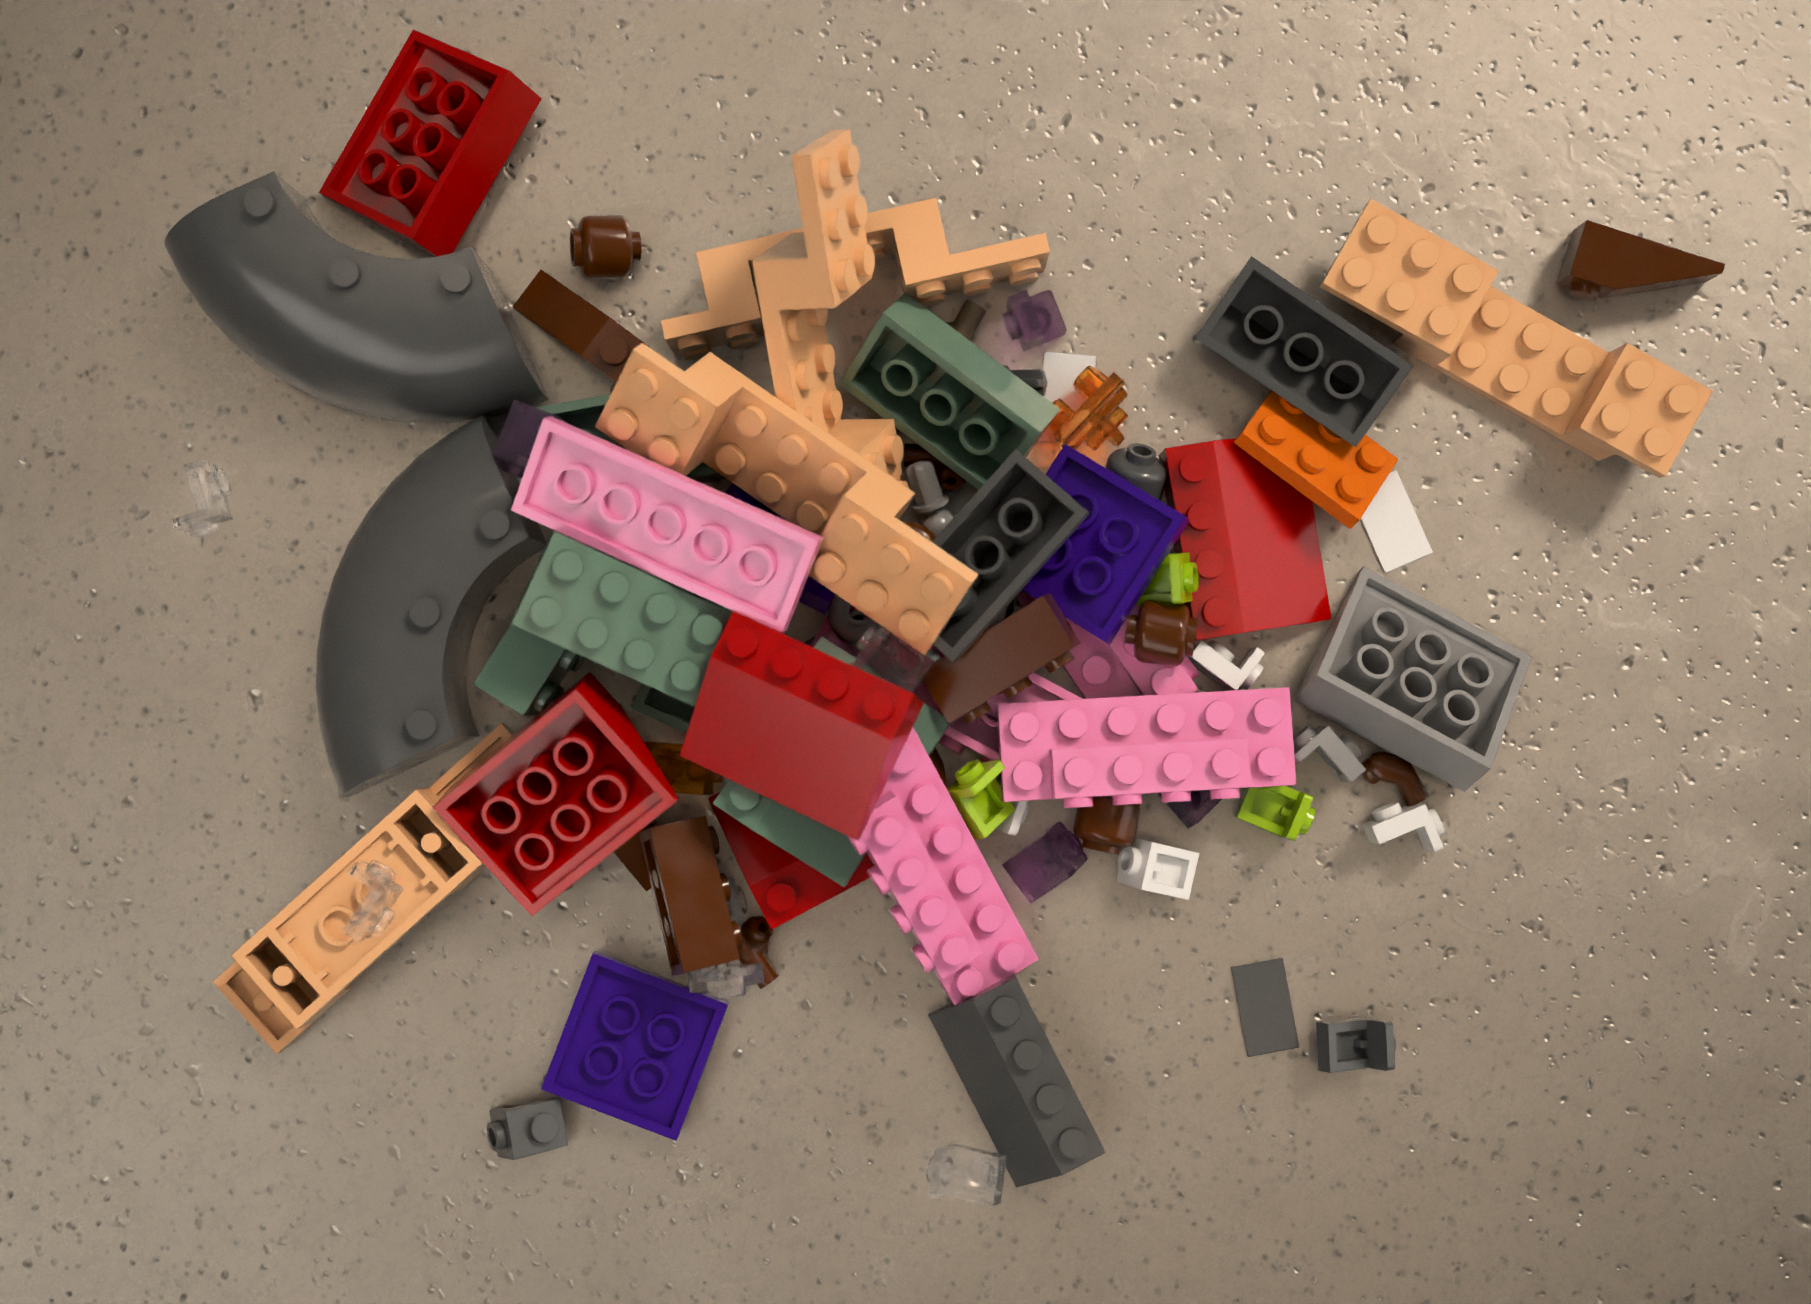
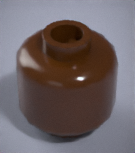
[570,215,642,278]
[1125,600,1198,666]
[1073,796,1141,855]

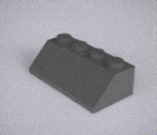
[1196,256,1413,447]
[932,449,1090,664]
[928,974,1106,1188]

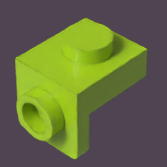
[1136,552,1199,605]
[947,759,1016,840]
[1234,786,1316,841]

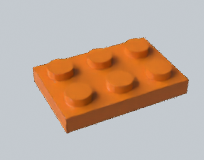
[1234,390,1398,529]

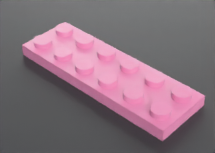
[511,416,824,633]

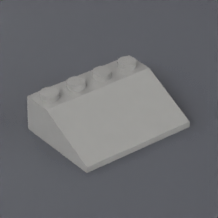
[1294,566,1532,792]

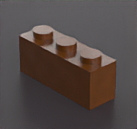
[918,593,1081,725]
[639,815,742,976]

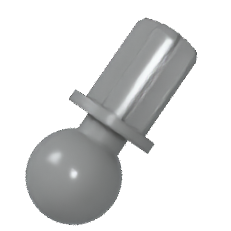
[906,460,954,537]

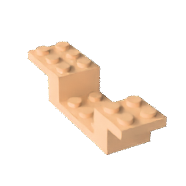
[752,129,910,512]
[661,198,1050,360]
[1319,199,1713,478]
[595,343,978,656]
[213,723,514,1054]

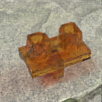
[1048,365,1128,451]
[643,741,724,795]

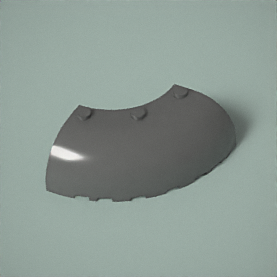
[165,171,549,423]
[316,415,547,798]

